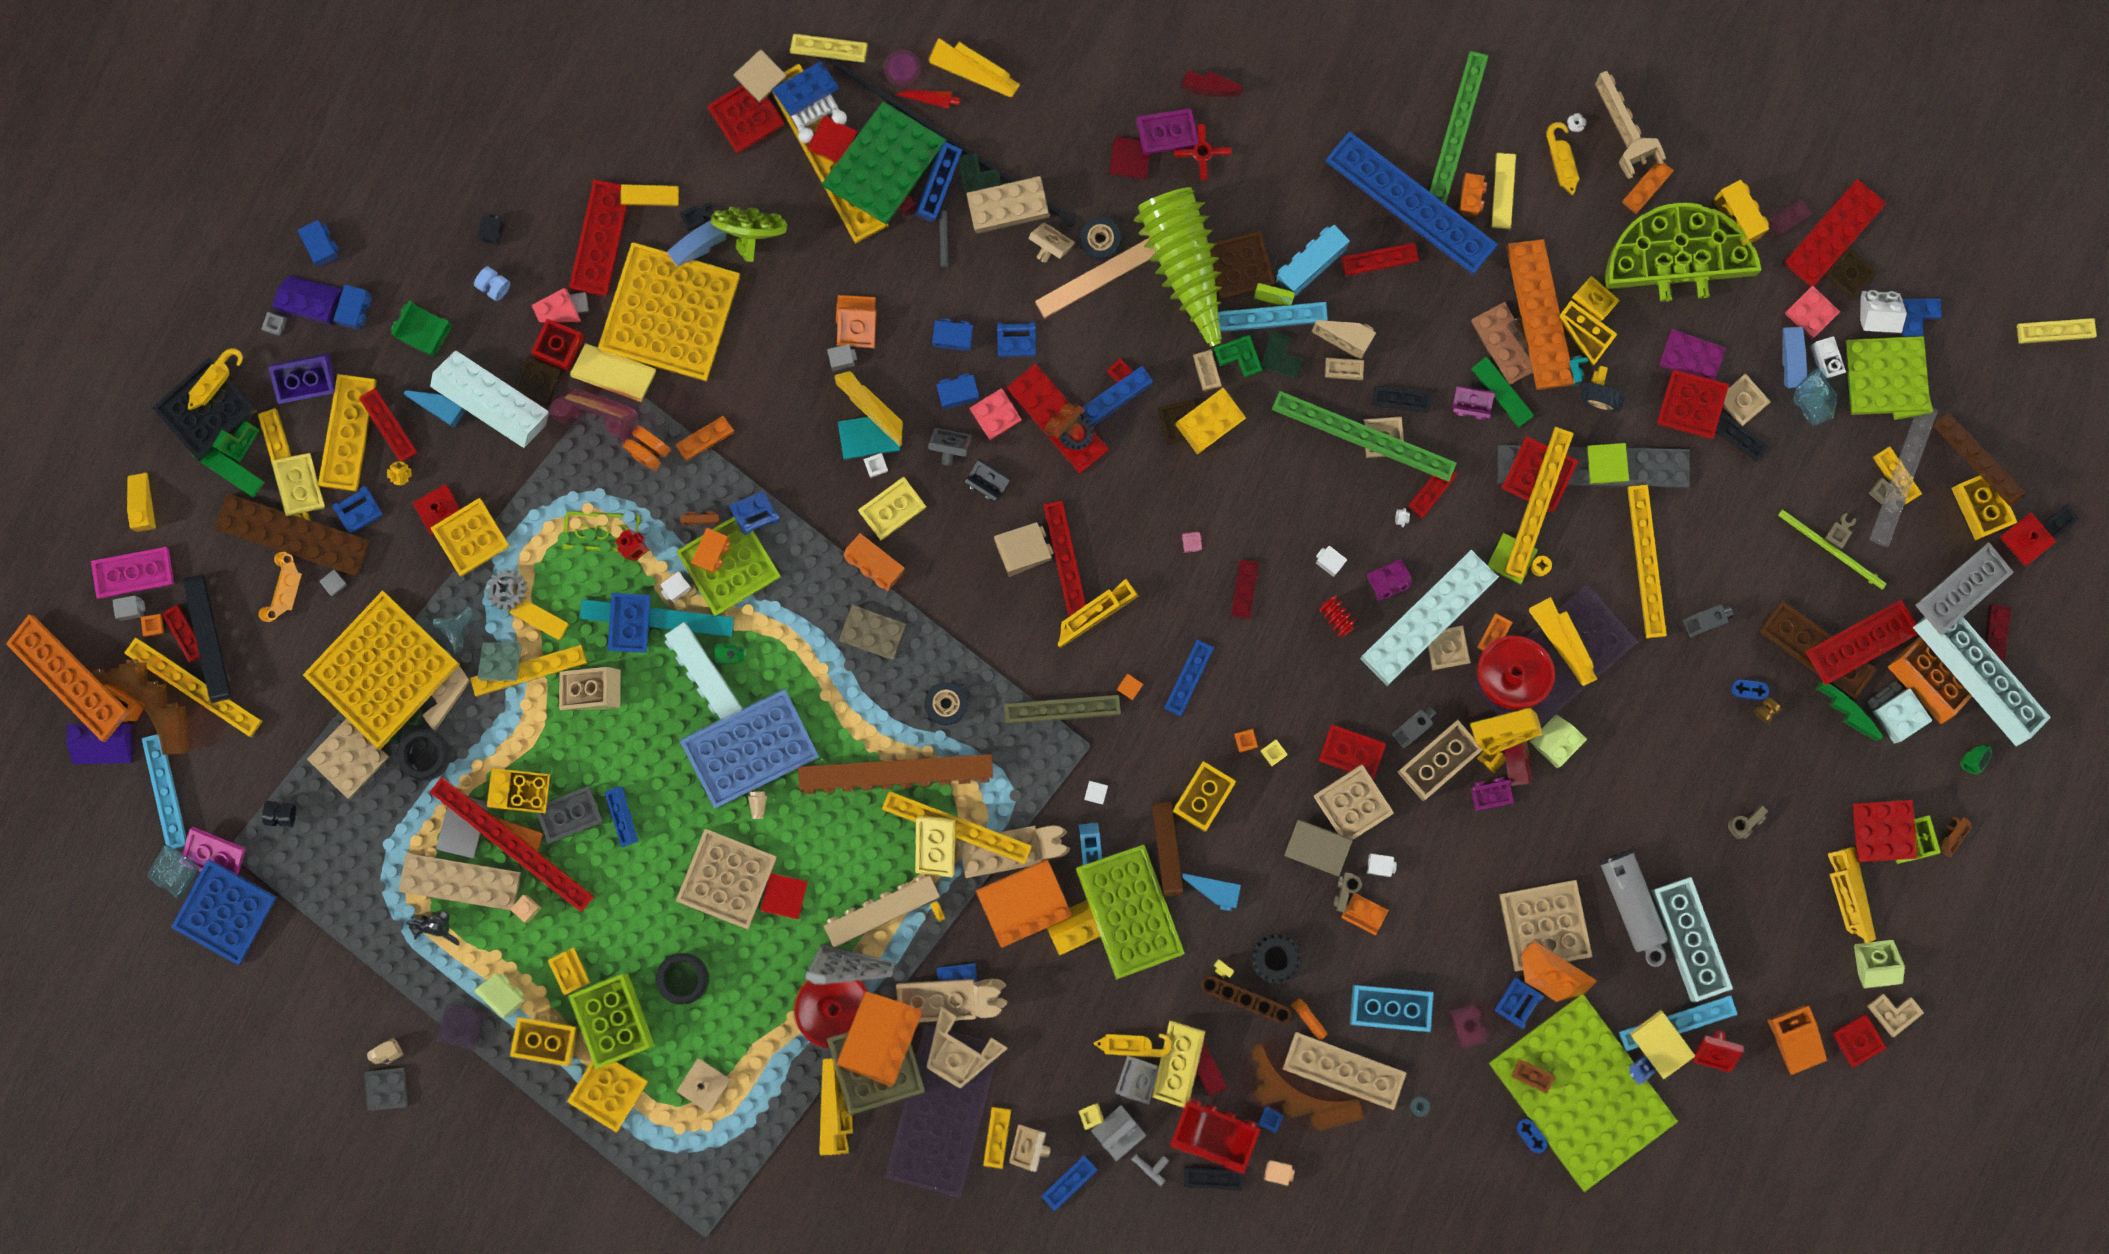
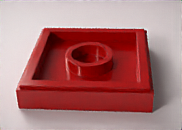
[807,116,858,164]
[760,873,808,920]
[1831,1014,1887,1068]

